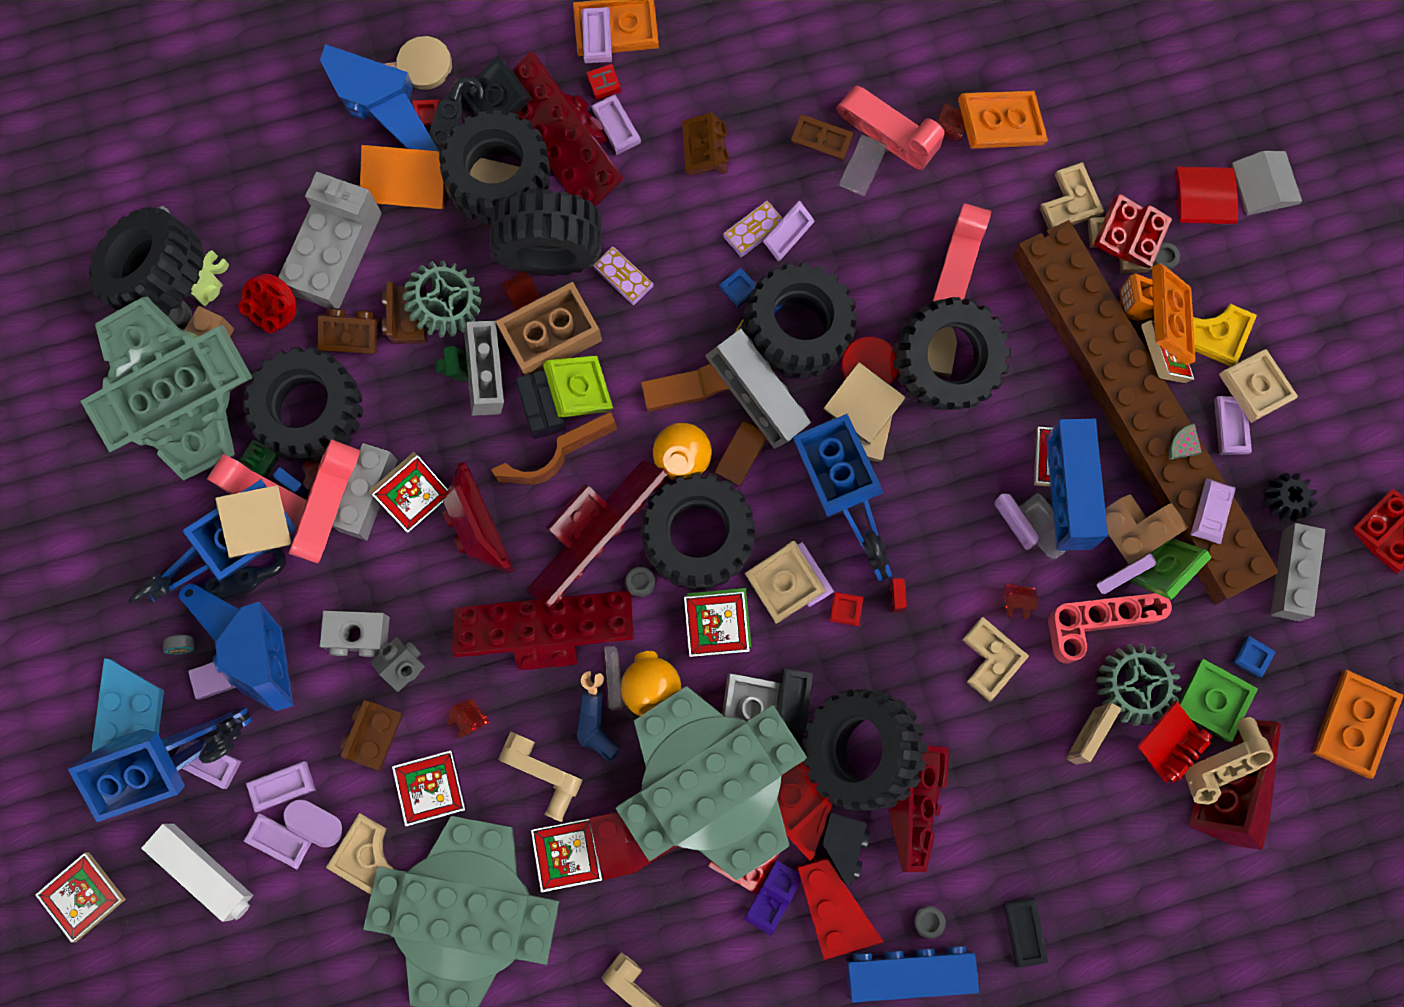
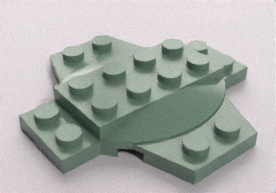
[80,297,252,481]
[616,686,807,881]
[363,816,560,1007]

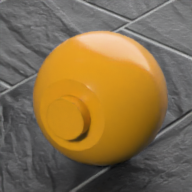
[653,423,712,481]
[620,651,681,716]

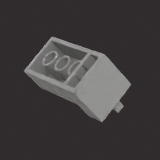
[278,171,382,309]

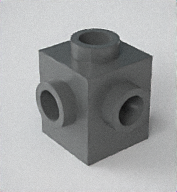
[370,637,425,692]

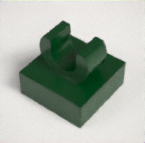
[435,346,468,382]
[238,439,280,478]

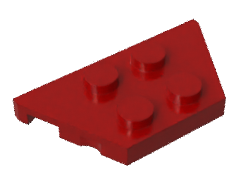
[777,761,833,861]

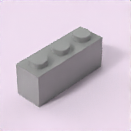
[464,321,504,416]
[332,443,398,541]
[1270,523,1326,622]

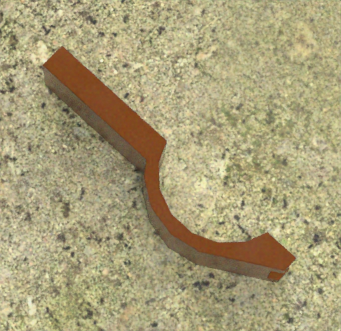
[641,364,729,412]
[491,412,618,485]

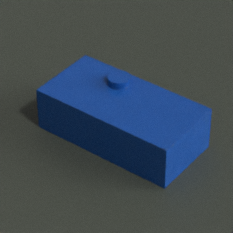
[1046,419,1108,551]

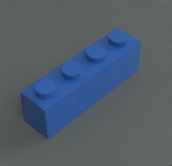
[846,946,979,1003]

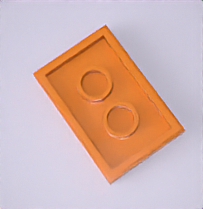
[573,0,659,56]
[958,91,1048,149]
[360,145,445,209]
[1152,263,1195,365]
[1311,670,1404,779]

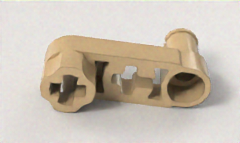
[1185,717,1274,805]
[498,731,583,822]
[601,952,663,1007]

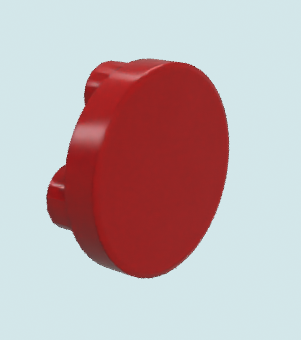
[238,274,297,333]
[841,337,898,386]

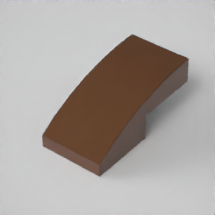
[715,421,767,486]

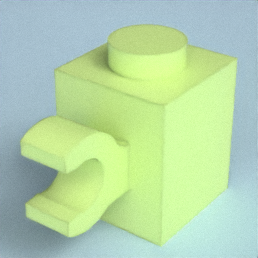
[189,251,229,306]

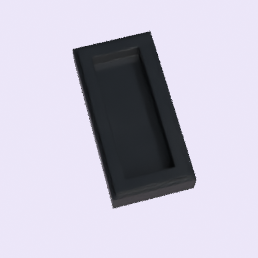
[776,668,813,734]
[1003,898,1048,968]

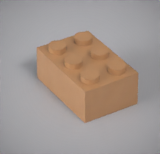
[496,282,602,376]

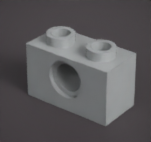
[320,611,390,657]

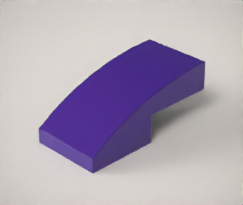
[744,861,801,936]

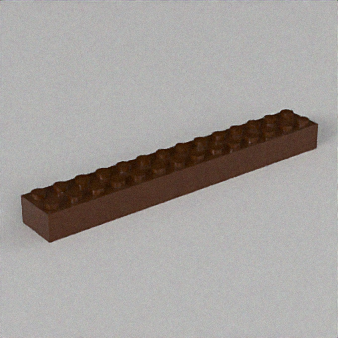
[1013,220,1279,604]

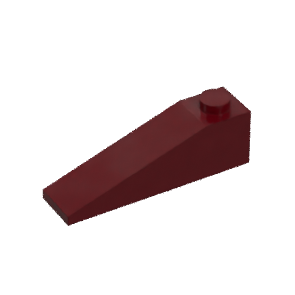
[1189,720,1281,850]
[881,746,949,872]
[589,812,678,880]

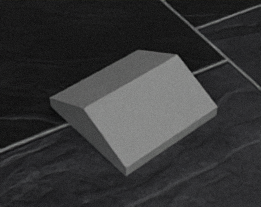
[1230,151,1302,216]
[722,673,780,721]

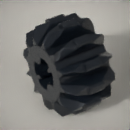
[1263,472,1318,523]

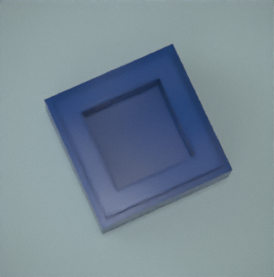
[719,267,756,308]
[273,467,310,498]
[1232,636,1276,678]

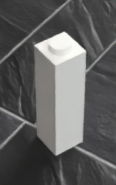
[141,824,254,922]

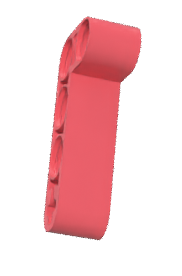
[836,85,944,170]
[932,203,992,302]
[288,439,360,564]
[207,454,307,527]
[1048,593,1172,664]

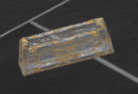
[604,646,623,710]

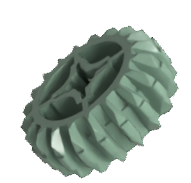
[403,260,481,338]
[1096,644,1181,726]

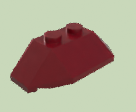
[442,461,515,573]

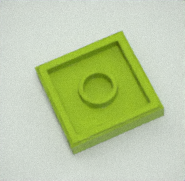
[543,356,613,418]

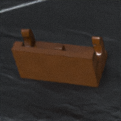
[791,114,853,162]

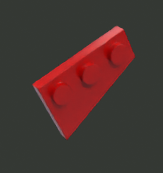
[797,858,884,960]

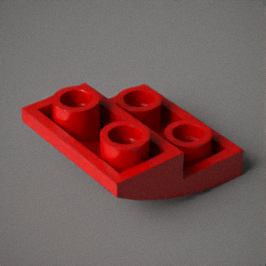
[1174,166,1238,224]
[1093,194,1172,268]
[1352,489,1404,575]

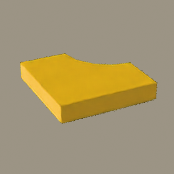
[1193,304,1257,367]

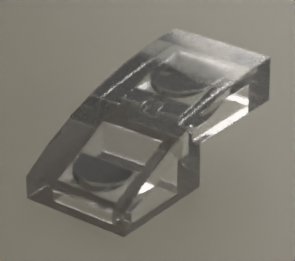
[839,135,888,197]
[1019,493,1066,561]

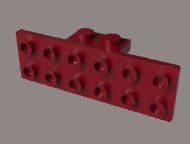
[513,52,623,207]
[527,460,668,607]
[452,591,634,670]

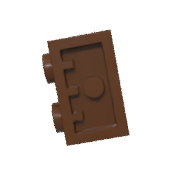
[682,112,729,176]
[382,281,427,344]
[318,308,381,354]
[340,699,404,771]

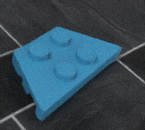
[92,659,164,752]

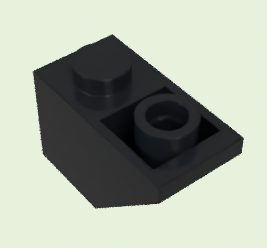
[821,813,870,885]

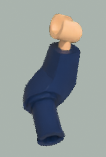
[577,671,621,763]

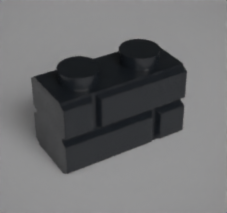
[515,370,569,439]

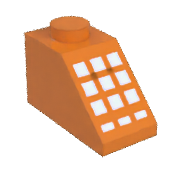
[1119,273,1154,322]

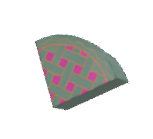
[1168,424,1202,460]

